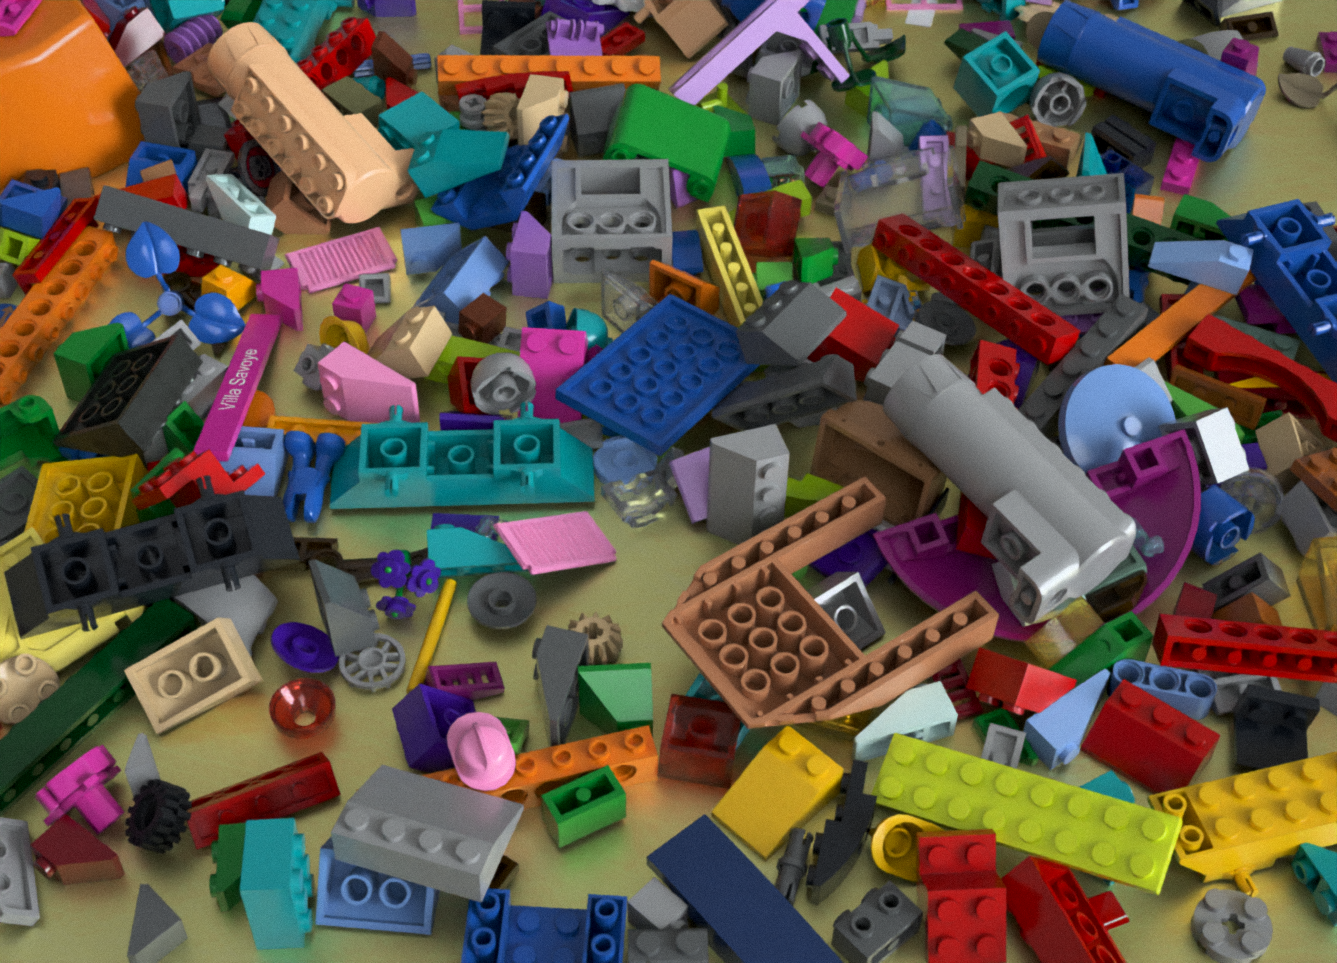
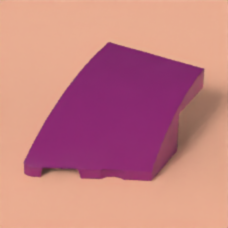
[1234,284,1296,334]

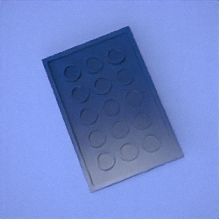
[555,294,760,456]

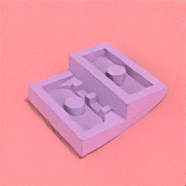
[669,447,710,524]

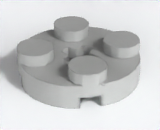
[1191,889,1273,963]

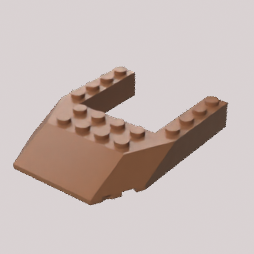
[662,476,999,729]

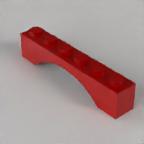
[1183,313,1337,443]

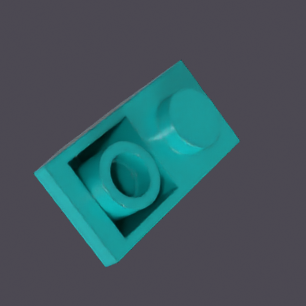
[1291,842,1337,927]

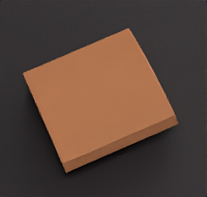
[172,43,225,97]

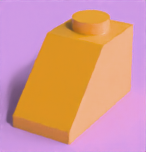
[201,265,257,310]

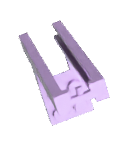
[668,0,850,105]

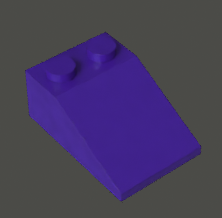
[541,0,630,38]

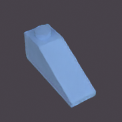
[1148,240,1254,295]
[1023,669,1110,770]

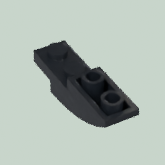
[805,759,877,905]

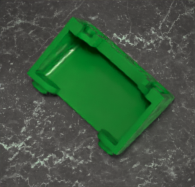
[602,84,731,203]
[0,395,69,471]

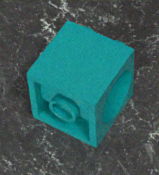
[149,0,225,34]
[953,31,1040,117]
[378,91,460,150]

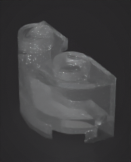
[601,469,677,528]

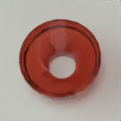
[269,678,336,739]

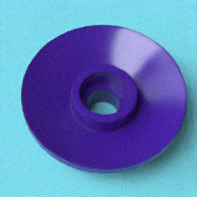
[271,622,339,673]

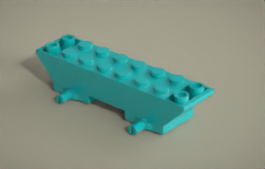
[253,0,355,63]
[330,402,595,509]

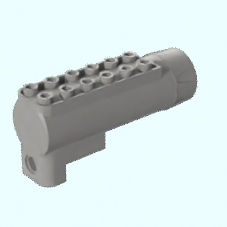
[883,354,1136,624]

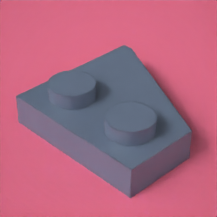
[867,275,915,336]

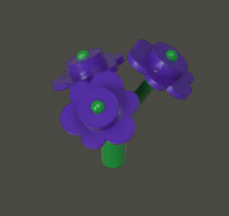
[371,550,441,619]

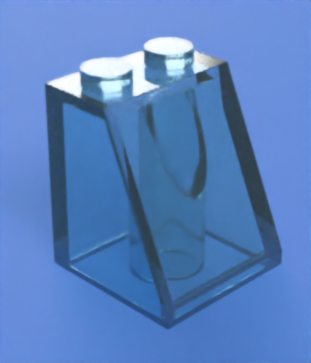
[867,76,953,147]

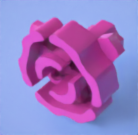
[800,122,869,188]
[35,744,125,835]

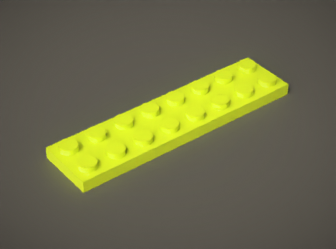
[871,733,1183,896]

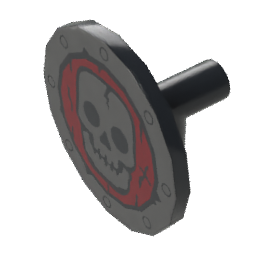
[229,139,279,197]

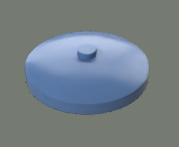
[1058,364,1176,475]

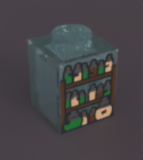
[762,154,805,188]

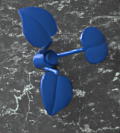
[109,221,246,349]

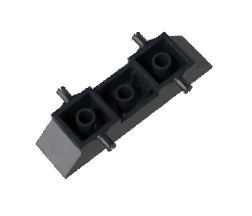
[4,476,300,640]

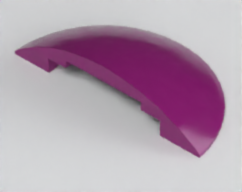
[872,429,1201,643]

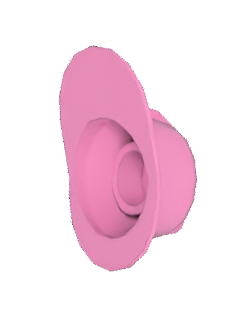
[447,712,516,791]

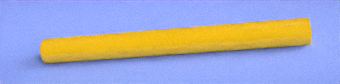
[406,579,457,694]

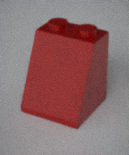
[807,287,899,382]

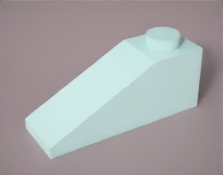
[206,174,276,235]
[851,681,958,761]

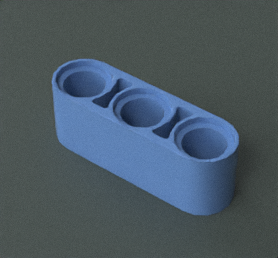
[1106,659,1217,720]

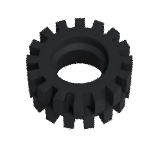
[125,779,192,854]

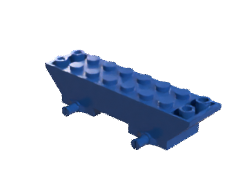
[1216,199,1337,383]

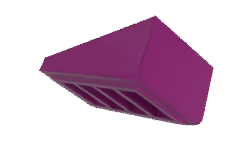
[424,661,505,700]

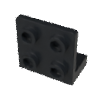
[480,0,535,55]
[1233,684,1320,771]

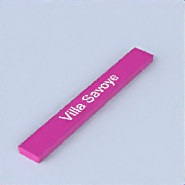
[194,314,282,462]

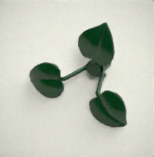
[802,18,906,92]

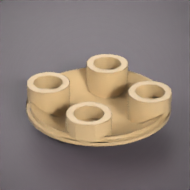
[0,653,60,726]

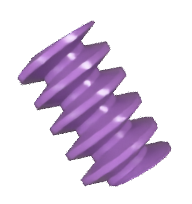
[163,15,223,64]

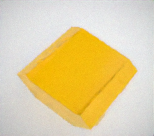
[856,243,931,293]

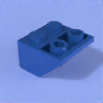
[125,141,198,194]

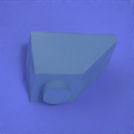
[400,223,462,275]

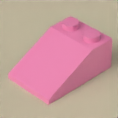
[318,342,420,423]

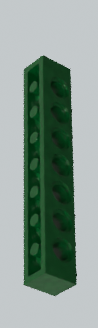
[963,160,1204,285]

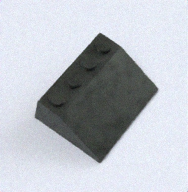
[52,334,203,457]

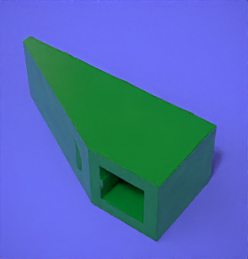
[1047,611,1154,696]

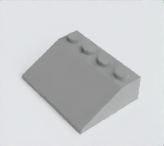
[331,765,524,903]

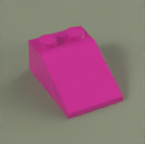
[518,327,588,423]

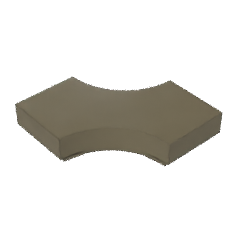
[953,126,967,207]

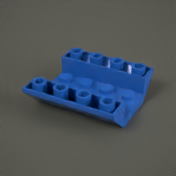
[431,114,569,230]
[461,889,627,963]

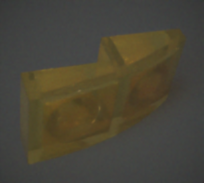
[1024,596,1104,670]

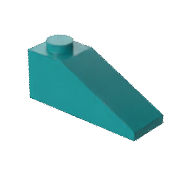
[427,524,528,578]

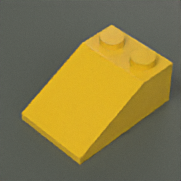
[711,725,844,862]

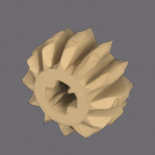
[481,92,520,140]
[568,611,623,666]

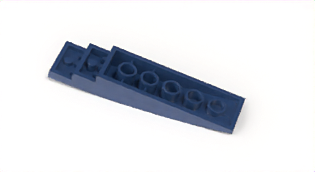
[647,814,843,963]

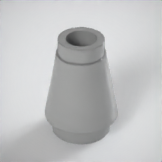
[1283,46,1325,77]

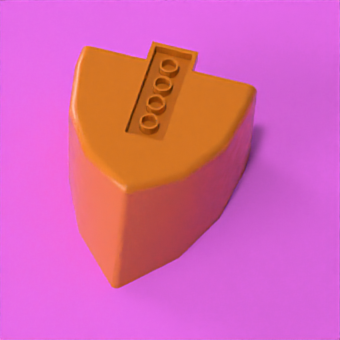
[0,0,145,195]

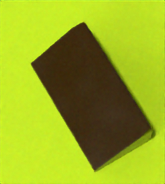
[1218,11,1279,41]

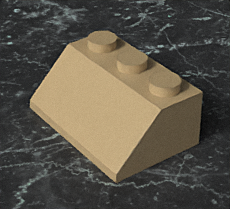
[517,74,570,159]

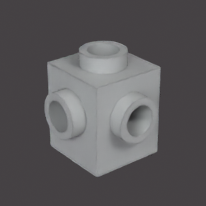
[293,343,335,391]

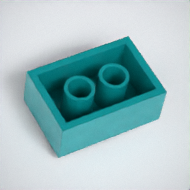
[240,818,315,950]

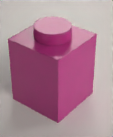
[332,283,376,333]

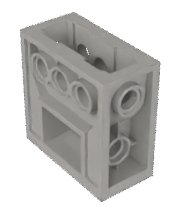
[552,159,673,283]
[998,173,1130,316]

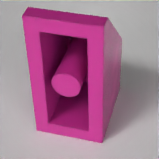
[256,267,303,331]

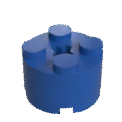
[1191,485,1255,565]

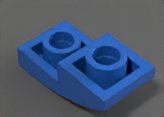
[672,230,704,276]

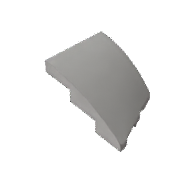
[172,575,278,657]

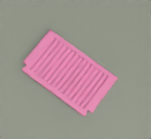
[285,227,397,293]
[493,511,617,575]

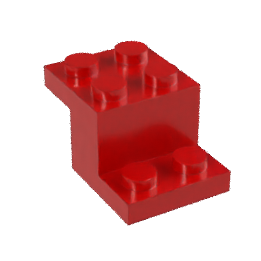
[131,449,266,511]
[916,829,1006,963]

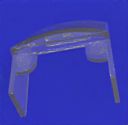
[834,145,966,255]

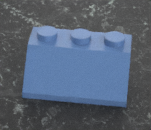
[411,236,509,324]
[315,837,440,935]

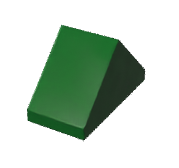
[162,401,205,455]

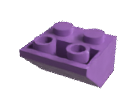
[506,211,553,299]

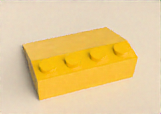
[24,454,148,543]

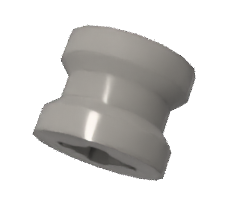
[459,94,486,129]

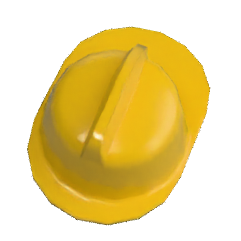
[319,316,370,355]
[869,814,945,882]

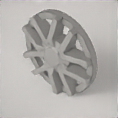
[339,633,406,692]

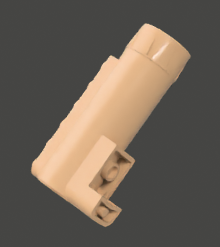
[208,22,419,223]

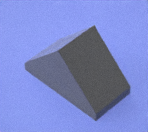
[127,884,188,963]

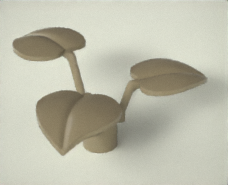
[1278,73,1337,108]

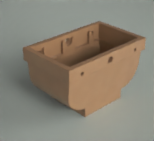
[810,400,947,526]

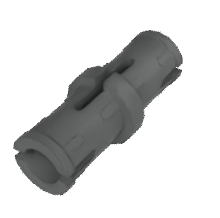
[774,828,814,906]

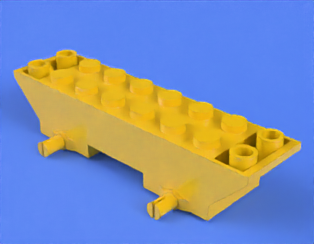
[1147,752,1337,897]

